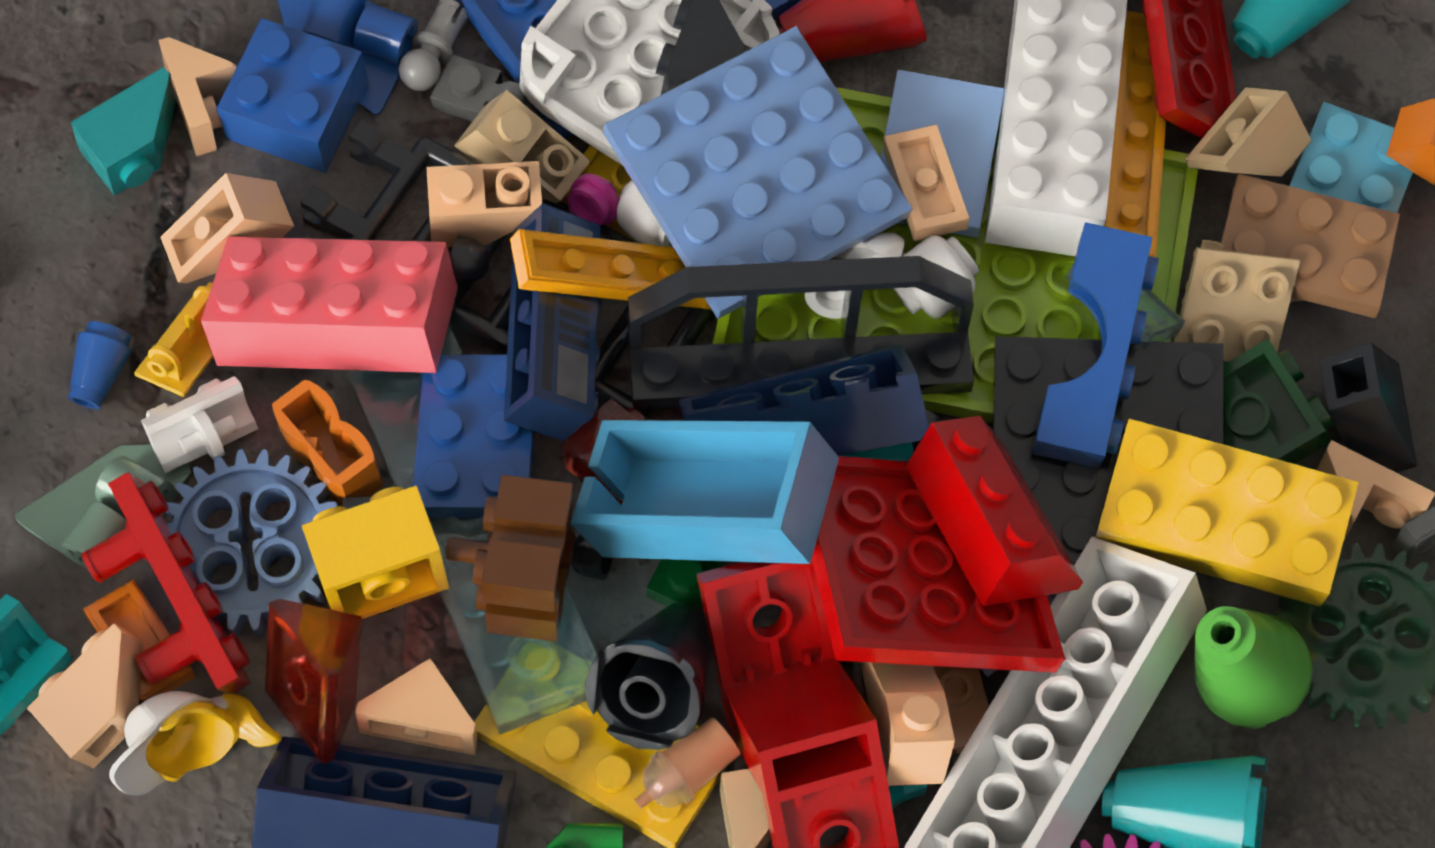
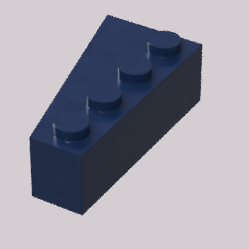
[679,344,929,455]

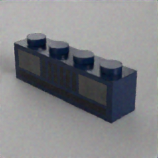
[504,203,602,441]

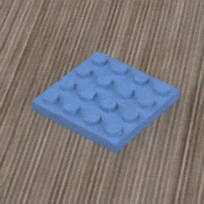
[603,26,912,319]

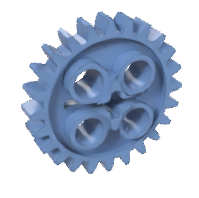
[166,449,338,637]

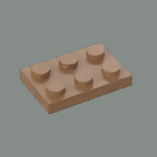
[1220,173,1400,318]

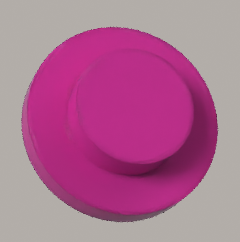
[567,174,620,226]

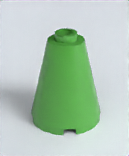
[1195,606,1313,729]

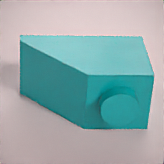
[71,67,177,196]

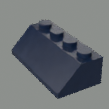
[252,736,517,848]

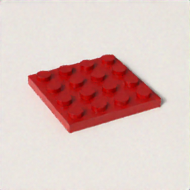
[812,456,1066,673]

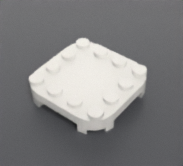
[519,0,779,166]

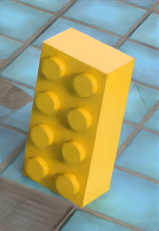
[1096,419,1359,607]

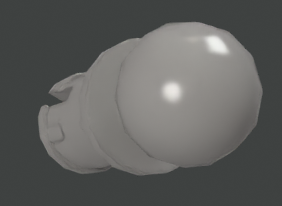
[398,0,468,91]

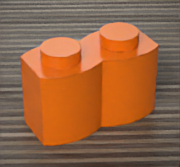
[272,380,383,507]

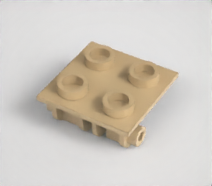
[1174,240,1300,361]

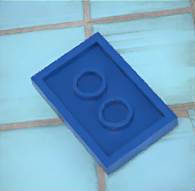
[413,355,535,518]

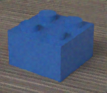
[216,18,369,173]

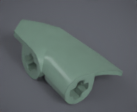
[15,444,193,570]

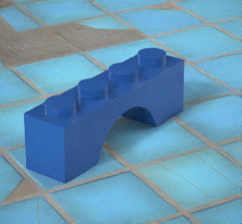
[1032,222,1159,469]

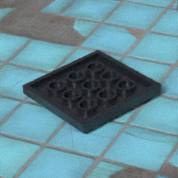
[992,336,1224,571]

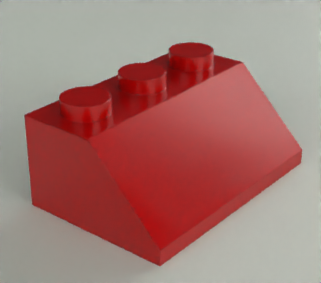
[905,416,1083,607]

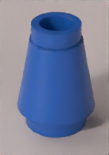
[67,321,132,410]

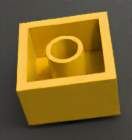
[301,485,449,628]

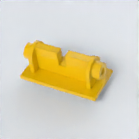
[134,282,214,397]

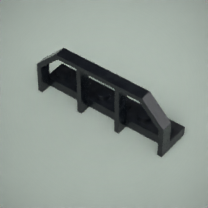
[628,256,974,409]

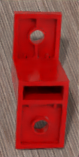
[697,552,899,848]

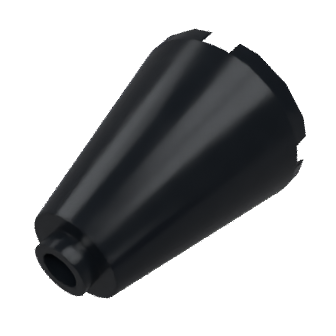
[585,603,711,750]

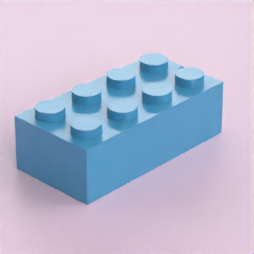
[570,420,839,564]

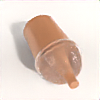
[634,717,741,809]

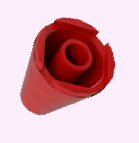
[778,0,927,63]

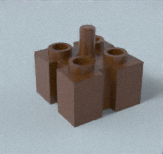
[445,474,576,642]

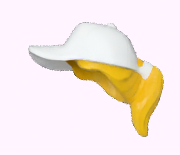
[109,691,282,796]

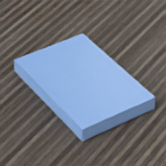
[881,70,1005,238]

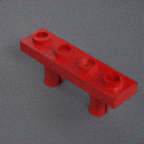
[81,472,252,694]

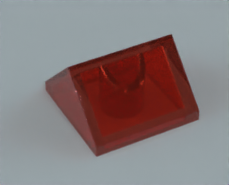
[265,599,362,764]

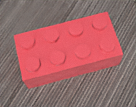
[201,237,458,373]

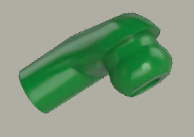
[546,823,623,848]

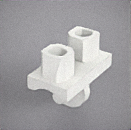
[141,376,258,473]

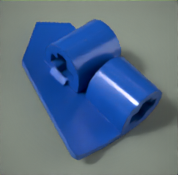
[277,0,418,115]

